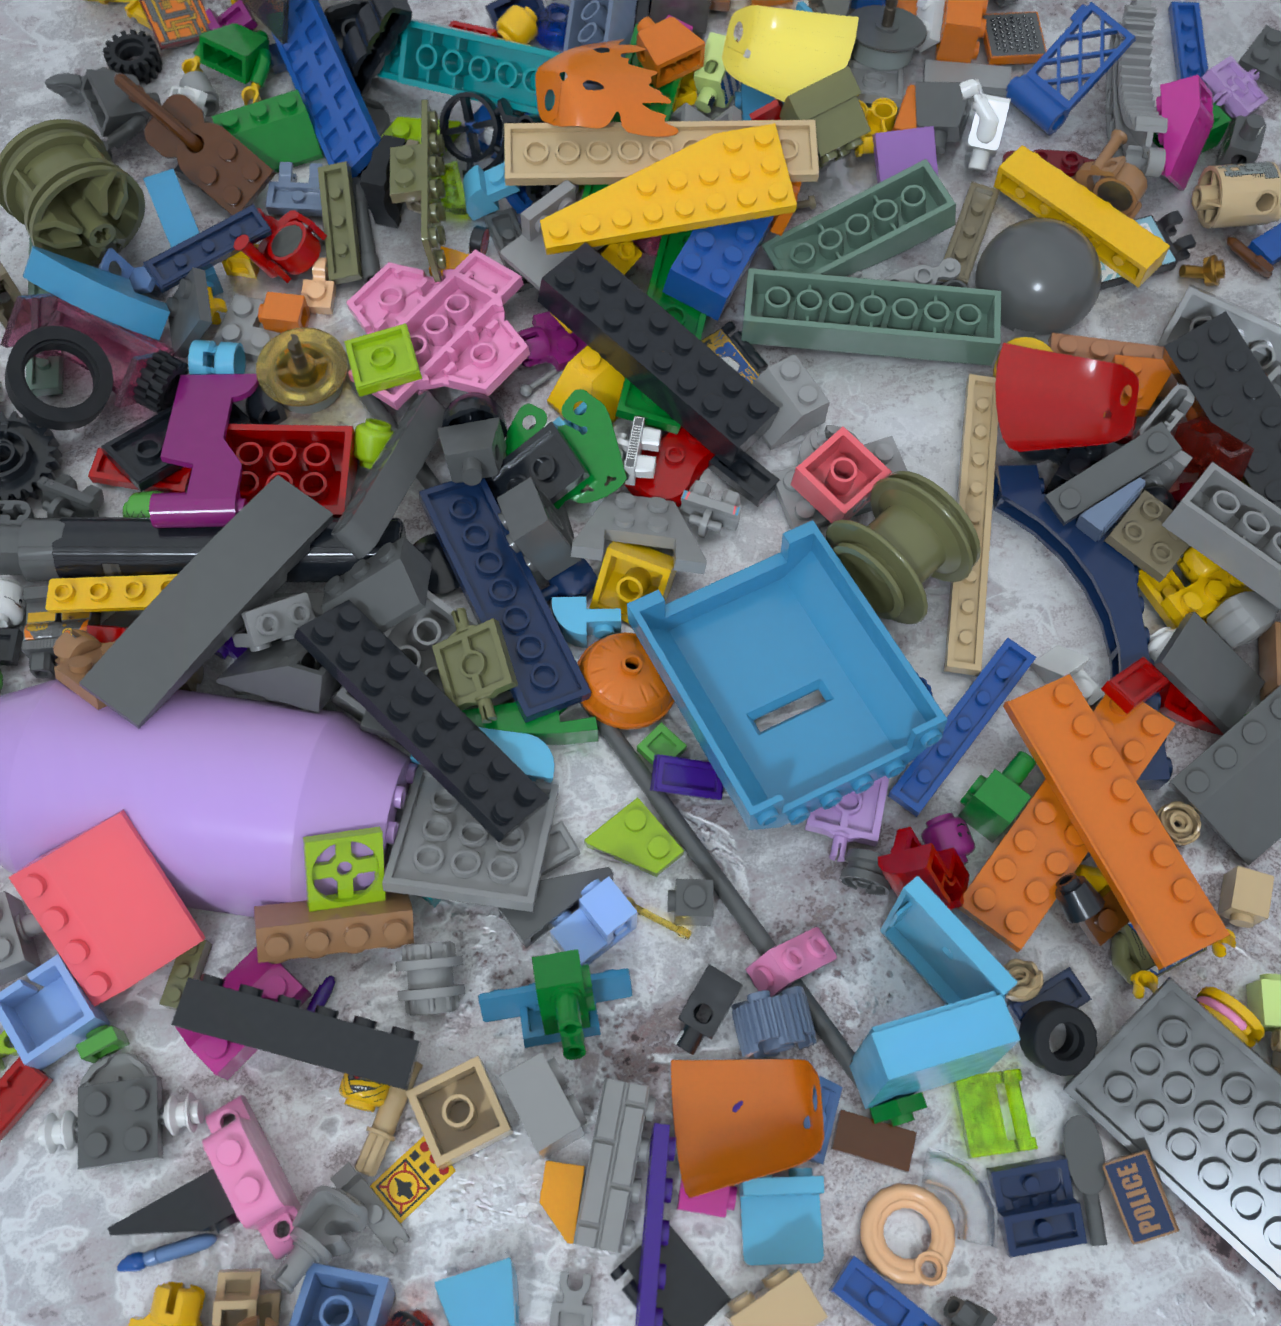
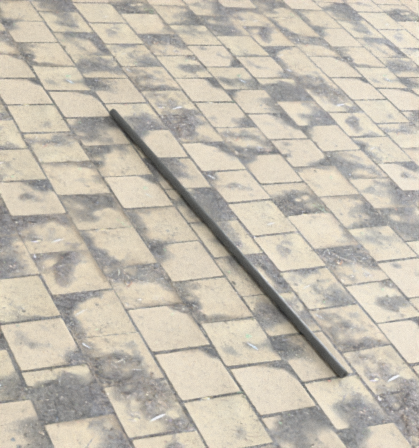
[324,340,858,1089]

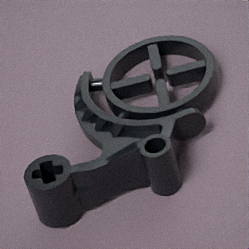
[439,92,558,203]

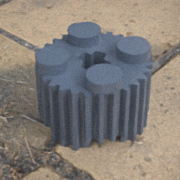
[731,986,817,1059]

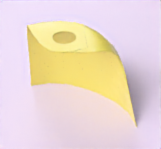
[722,5,859,102]

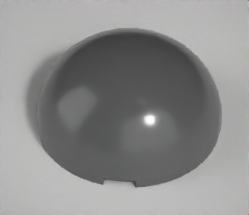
[975,218,1102,335]

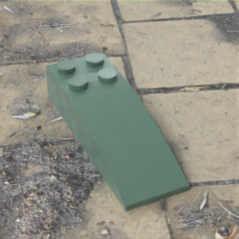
[762,159,956,277]

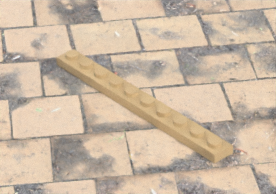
[944,374,998,676]

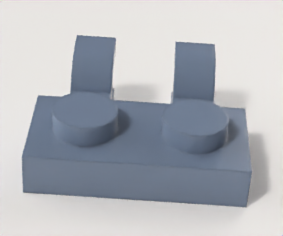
[265,162,323,217]

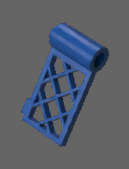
[1006,1,1136,135]

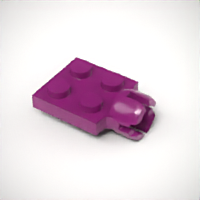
[517,311,587,372]

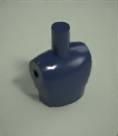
[541,558,598,602]

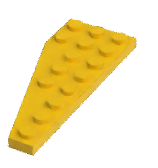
[540,123,797,255]

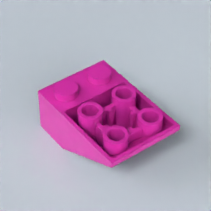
[1156,75,1214,191]

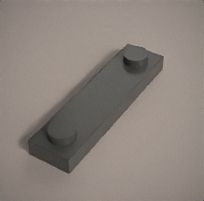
[1044,422,1182,526]

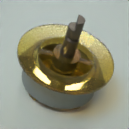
[256,328,348,414]

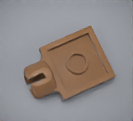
[53,629,115,710]

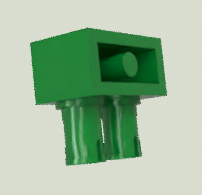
[958,751,1036,843]
[532,949,596,1060]

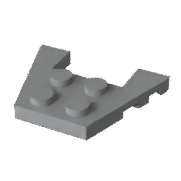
[571,493,707,574]

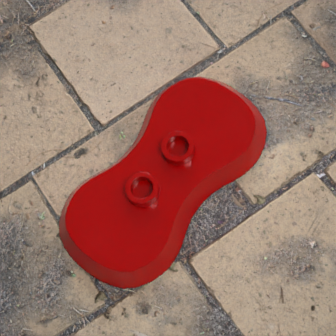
[624,426,715,507]

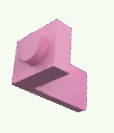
[745,927,837,997]

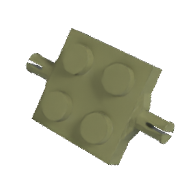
[432,608,518,723]

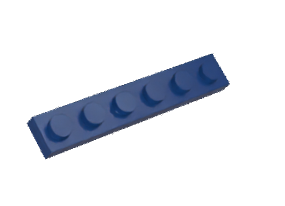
[887,637,1036,817]

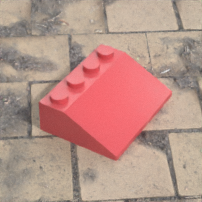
[8,810,206,1007]

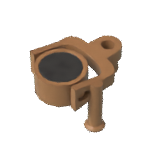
[1073,129,1148,219]

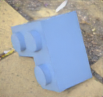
[550,876,637,965]

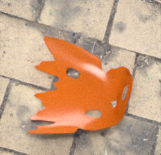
[535,39,678,137]

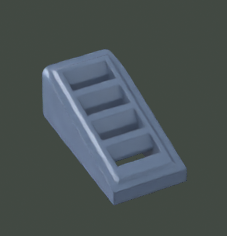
[1076,477,1146,542]

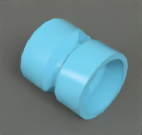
[188,340,246,375]

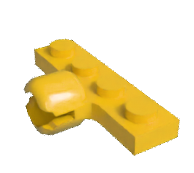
[1160,547,1255,626]

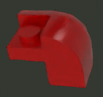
[878,826,970,910]

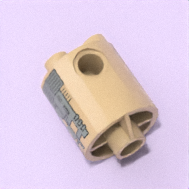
[1192,161,1281,229]

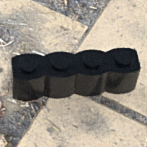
[341,0,412,97]

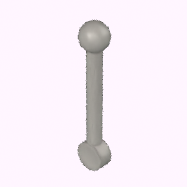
[520,368,561,396]

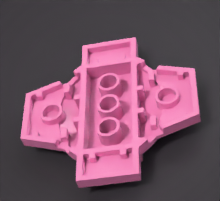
[346,249,530,410]

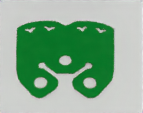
[506,389,627,509]

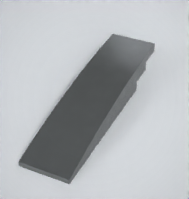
[79,475,333,729]

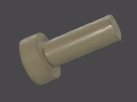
[796,195,816,210]

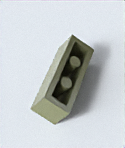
[159,939,213,1010]

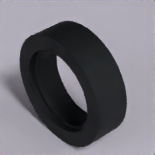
[5,326,113,430]

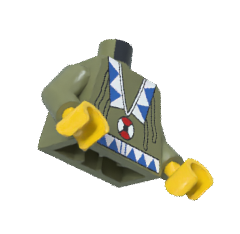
[1111,922,1236,999]

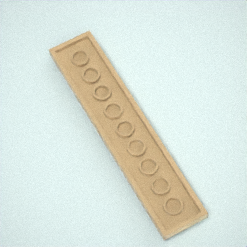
[504,120,819,186]

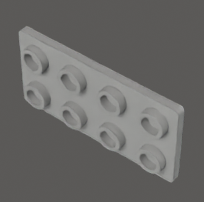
[500,180,604,290]

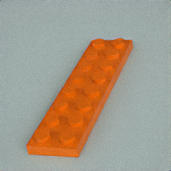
[957,694,1176,953]

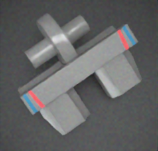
[680,480,741,538]

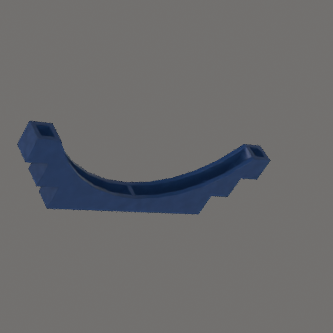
[993,465,1173,861]

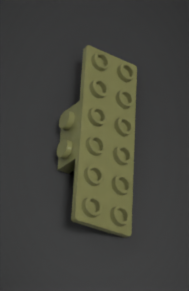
[390,99,446,282]

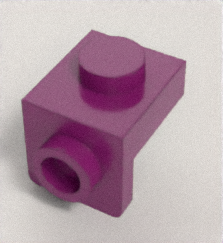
[205,0,258,30]

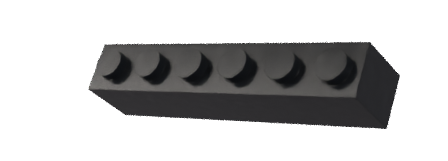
[171,973,422,1091]

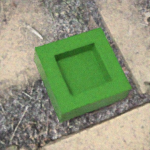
[637,722,687,765]
[75,1025,130,1064]

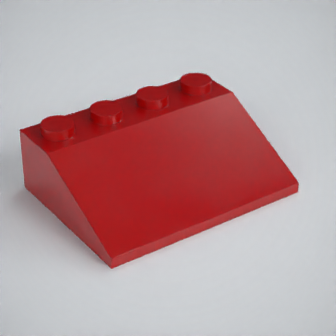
[225,424,358,518]

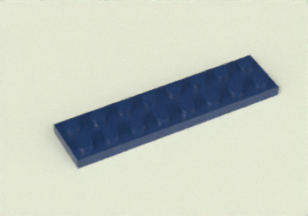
[419,478,592,723]

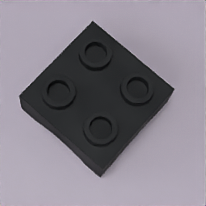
[360,135,407,229]

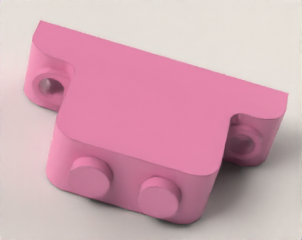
[202,1095,301,1259]

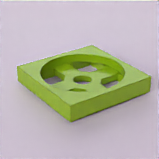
[303,827,386,912]

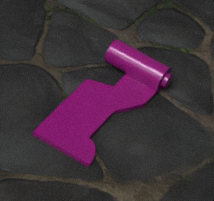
[149,374,261,528]

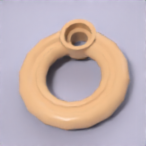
[860,1183,955,1287]

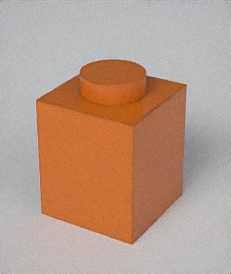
[258,291,311,340]

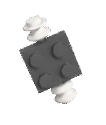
[38,1076,204,1170]

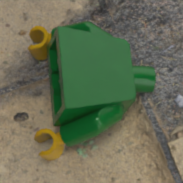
[182,23,272,106]

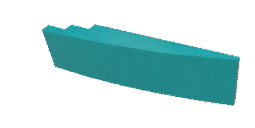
[377,18,565,114]

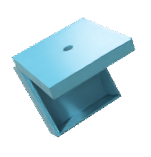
[850,876,1021,1109]

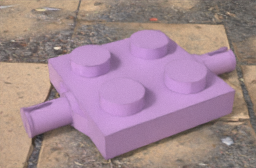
[1202,56,1269,118]
[805,776,889,862]

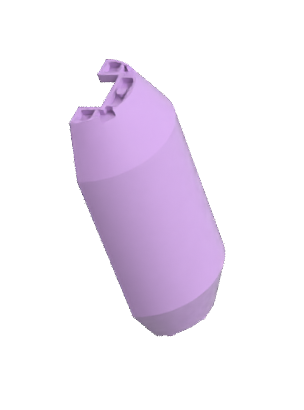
[0,679,418,917]

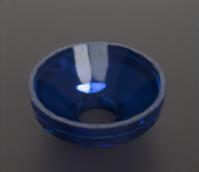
[535,3,570,51]

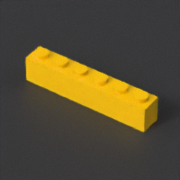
[994,145,1170,288]

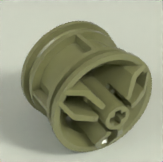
[0,119,145,266]

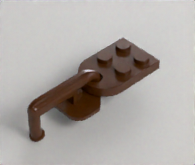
[114,73,276,215]

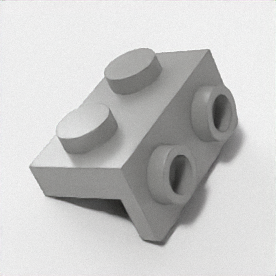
[232,592,315,652]

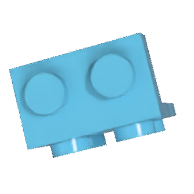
[739,1168,825,1265]

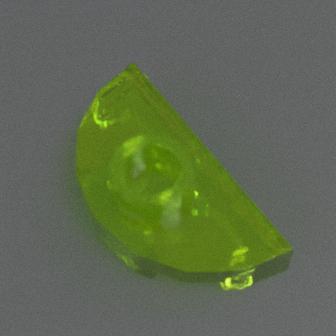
[441,161,468,215]

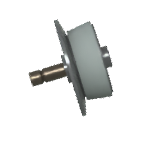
[849,0,927,70]

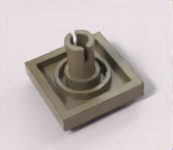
[1104,490,1189,583]

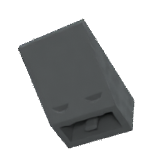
[217,638,342,713]

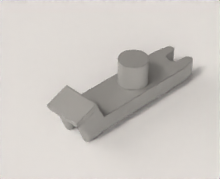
[330,1162,410,1253]

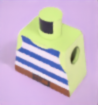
[694,32,741,113]

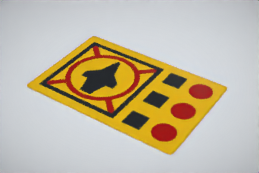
[370,1136,456,1223]

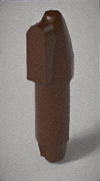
[1226,237,1274,278]

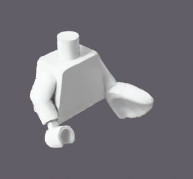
[960,79,1011,172]

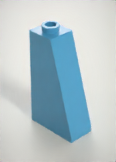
[143,168,224,296]

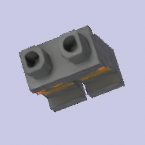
[21,585,101,679]

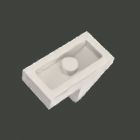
[1031,645,1105,708]

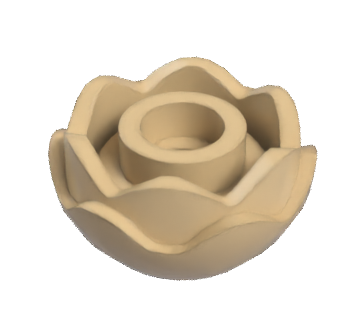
[1156,801,1201,846]
[1003,959,1044,1002]

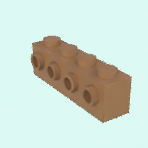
[254,891,414,964]

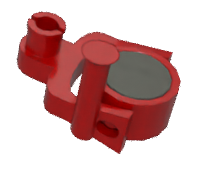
[234,208,327,283]

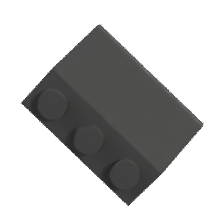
[321,537,432,633]

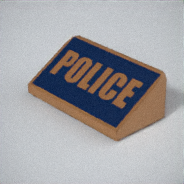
[1102,1149,1180,1245]

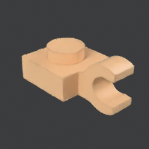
[301,257,336,315]

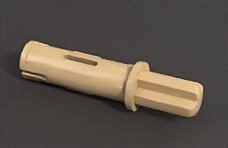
[355,1061,423,1177]

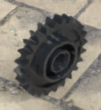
[0,411,62,502]

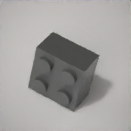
[497,477,581,581]

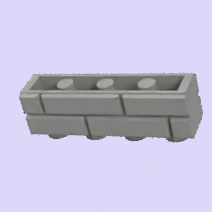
[573,1078,656,1253]

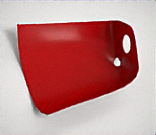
[995,343,1139,452]

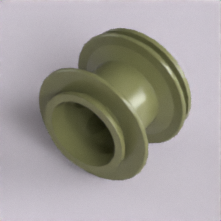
[826,471,981,624]

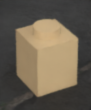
[1217,866,1275,928]

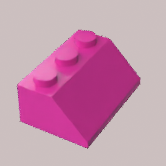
[175,946,312,1080]

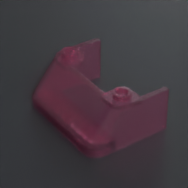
[0,293,175,408]

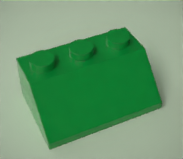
[211,89,323,173]

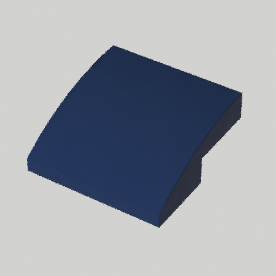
[986,1155,1087,1258]

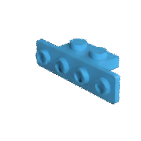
[478,968,632,1048]

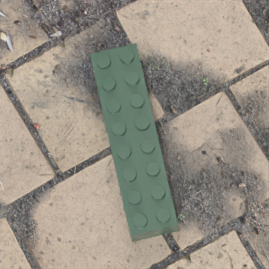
[741,268,1001,366]

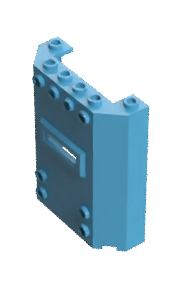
[627,520,948,830]

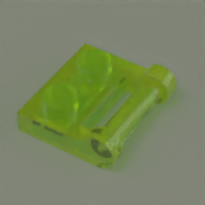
[953,1069,1038,1159]

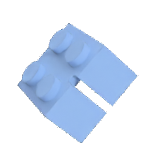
[0,954,110,1070]

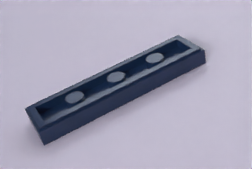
[143,204,272,293]

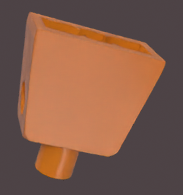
[636,17,705,89]

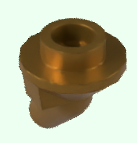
[1179,254,1225,286]

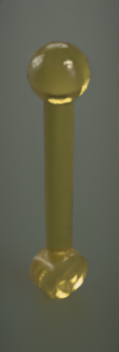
[626,897,692,940]

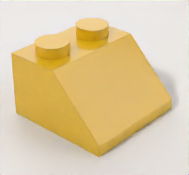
[589,541,677,623]

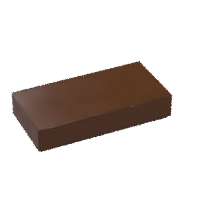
[831,1109,917,1173]

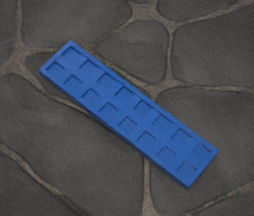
[261,0,381,178]

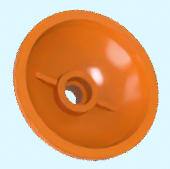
[577,632,674,730]

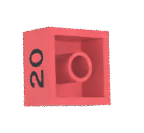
[791,426,892,524]

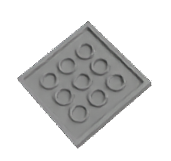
[382,765,559,912]

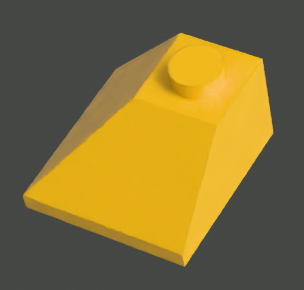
[547,345,625,424]

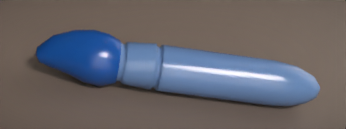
[117,1233,217,1272]

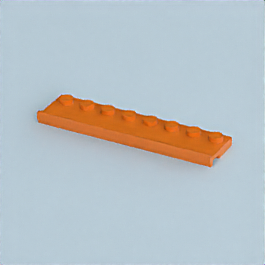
[1003,674,1230,970]

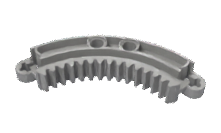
[1105,0,1168,178]

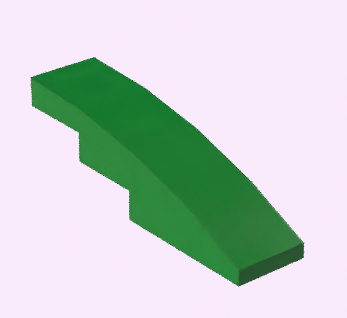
[462,702,598,745]

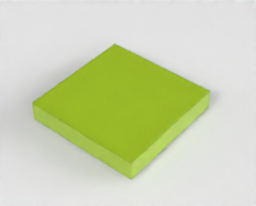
[344,323,422,397]

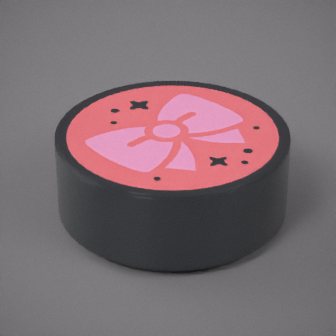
[469,225,489,255]

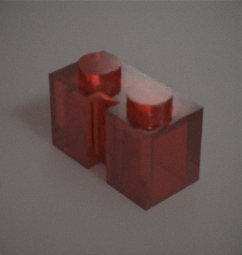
[1174,416,1254,481]

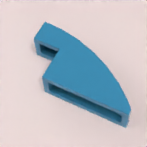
[23,245,170,341]

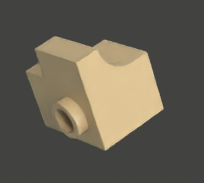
[212,1268,281,1326]

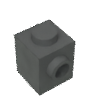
[667,879,714,926]

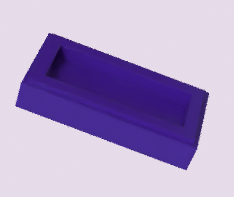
[650,754,723,800]

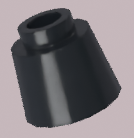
[1055,873,1105,924]

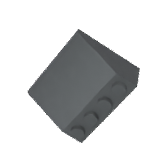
[1169,685,1281,866]

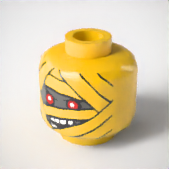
[339,1073,390,1113]

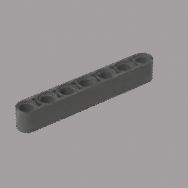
[332,391,446,559]

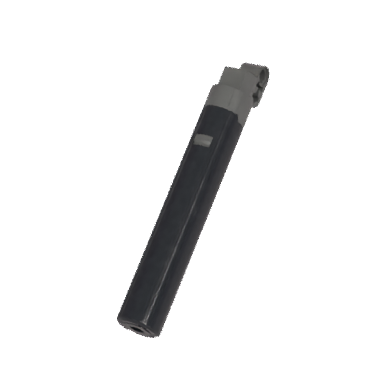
[0,500,406,582]

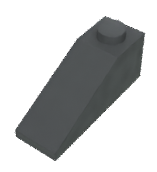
[497,867,614,948]

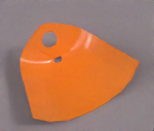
[671,1059,824,1198]

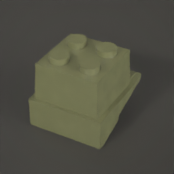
[780,66,871,170]

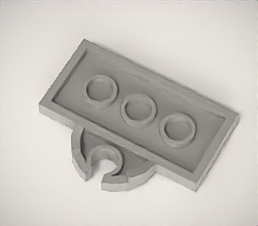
[772,425,908,530]

